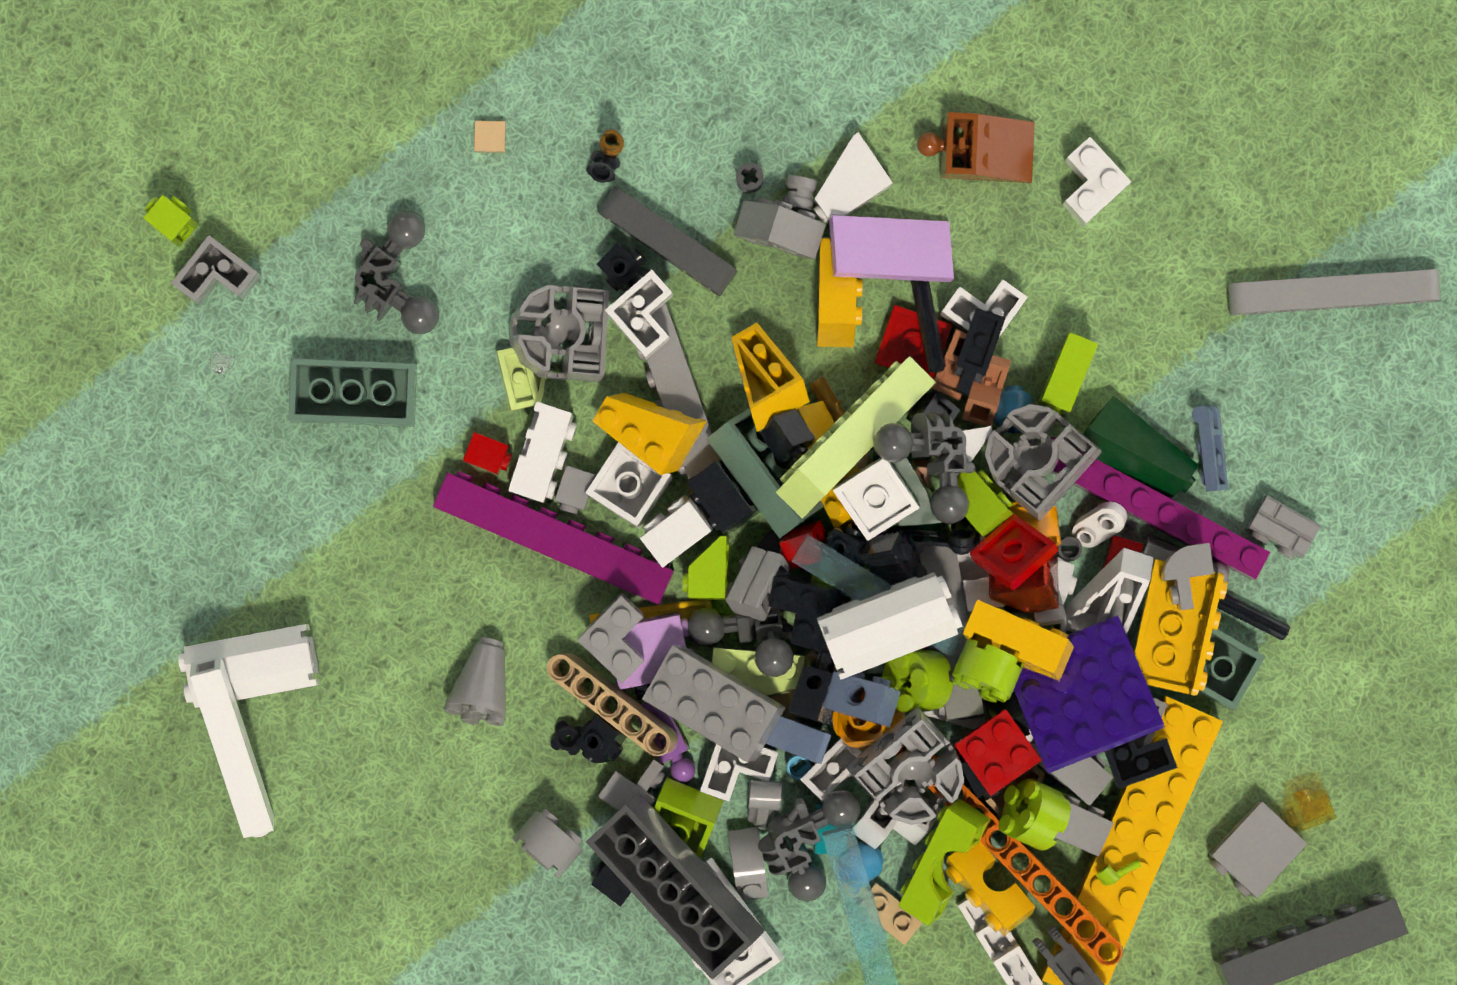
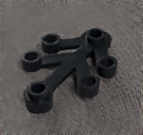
[886,517,977,555]

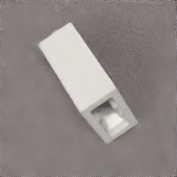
[813,132,893,225]

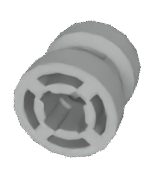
[783,175,817,212]

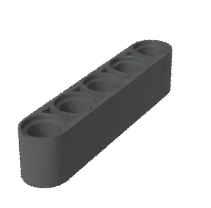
[597,186,738,296]

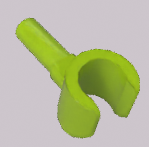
[1096,860,1141,886]

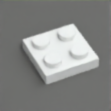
[833,457,920,541]

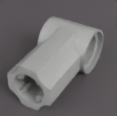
[748,780,782,829]

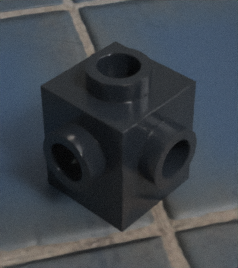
[597,242,651,291]
[823,524,874,571]
[575,715,627,763]

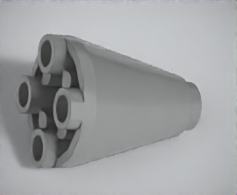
[444,638,506,726]

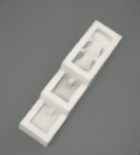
[956,898,1043,985]

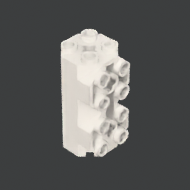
[817,573,963,680]
[178,624,320,708]

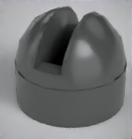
[1057,536,1082,561]

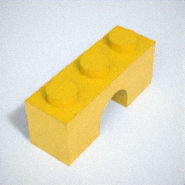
[945,841,1035,936]

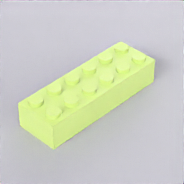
[776,356,936,519]

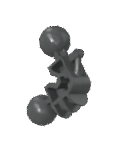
[354,210,439,334]
[874,412,975,524]
[687,607,794,677]
[758,789,860,902]

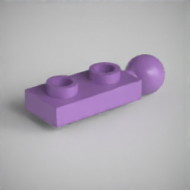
[636,702,695,782]

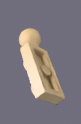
[842,880,922,945]

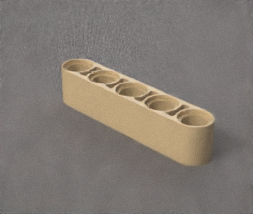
[547,653,678,756]

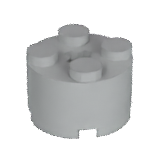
[512,809,583,879]

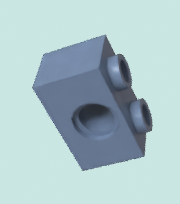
[823,671,901,727]

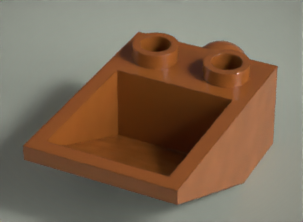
[917,112,1035,183]

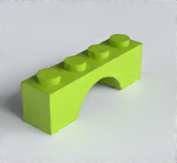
[898,799,990,927]

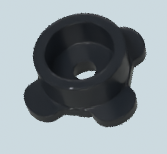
[586,151,620,183]
[551,721,582,755]

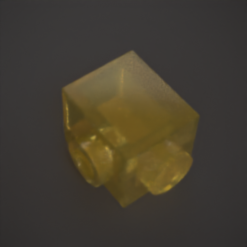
[1285,788,1336,831]

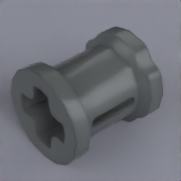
[736,163,763,193]

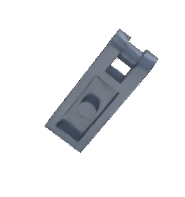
[1192,405,1228,492]

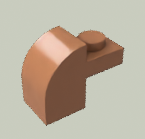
[931,329,967,401]
[962,355,1011,426]

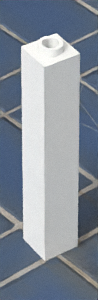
[190,656,274,838]

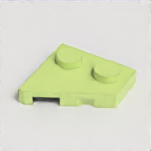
[496,348,546,412]

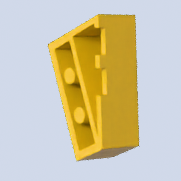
[817,238,863,348]
[731,322,810,432]
[592,393,707,475]
[963,600,1074,681]

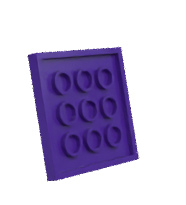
[1014,616,1165,774]

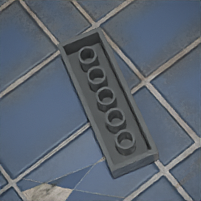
[586,793,765,980]
[1213,892,1409,985]

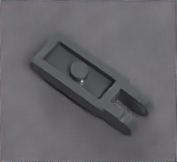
[1032,925,1104,985]

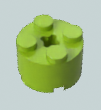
[952,639,1024,703]
[880,649,953,713]
[999,779,1071,850]

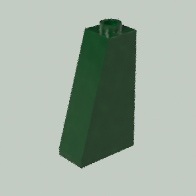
[1083,396,1199,499]

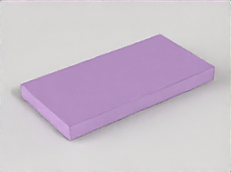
[829,215,954,282]

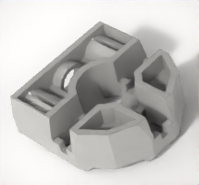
[509,284,609,382]
[985,404,1102,522]
[846,707,964,825]

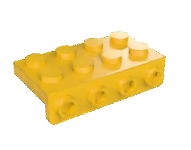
[1134,559,1228,696]

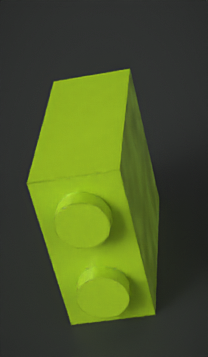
[1037,332,1098,416]

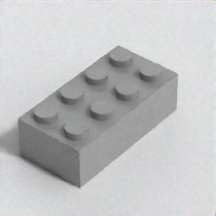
[642,645,786,762]

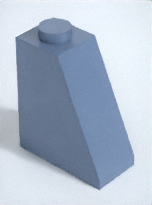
[766,712,831,764]

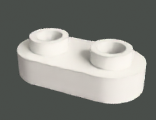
[1072,502,1127,547]

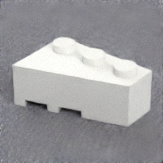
[508,401,577,504]
[1065,548,1154,635]

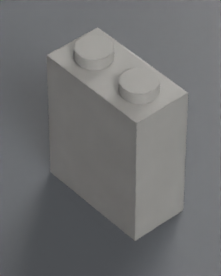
[1208,800,1307,898]

